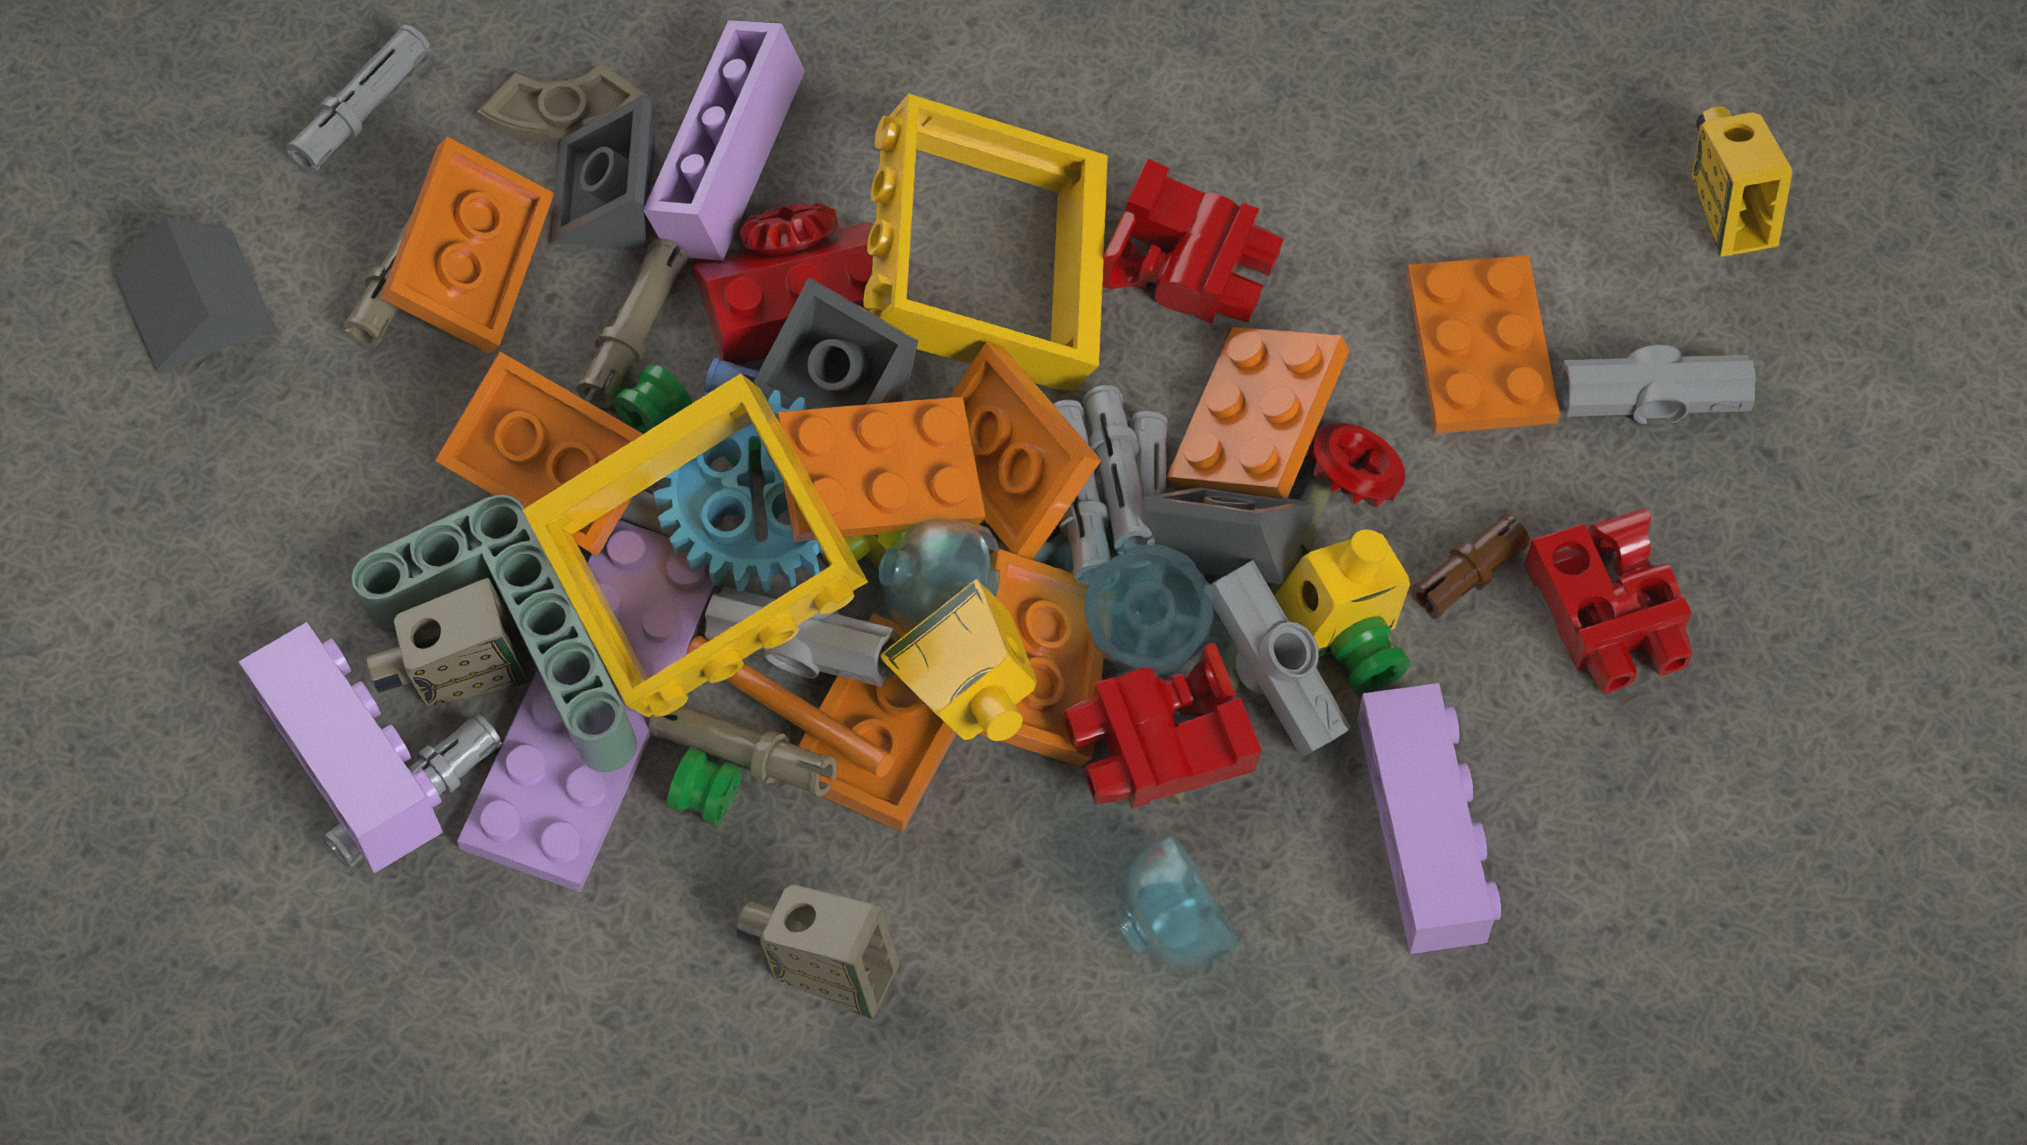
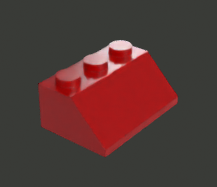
[692,222,873,365]

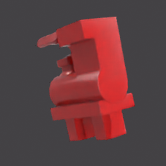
[1102,158,1284,323]
[1524,508,1693,694]
[1062,643,1262,809]

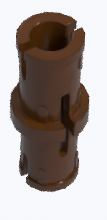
[1410,513,1530,619]

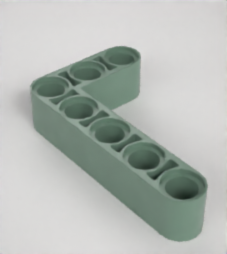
[351,495,637,772]

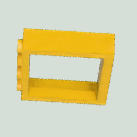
[863,93,1108,391]
[522,373,868,718]

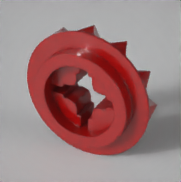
[739,202,839,255]
[1307,423,1406,508]

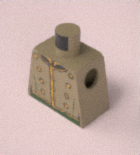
[367,578,530,707]
[737,884,900,1019]

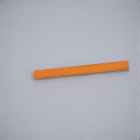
[687,636,894,778]

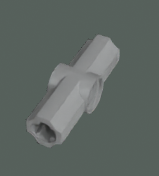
[1561,345,1756,424]
[1203,560,1351,757]
[705,587,901,687]

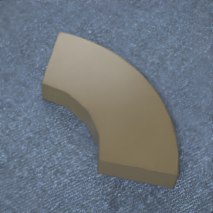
[477,64,648,142]

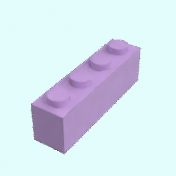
[644,20,805,261]
[239,622,443,873]
[1357,683,1501,954]

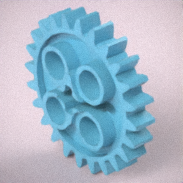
[653,390,852,593]

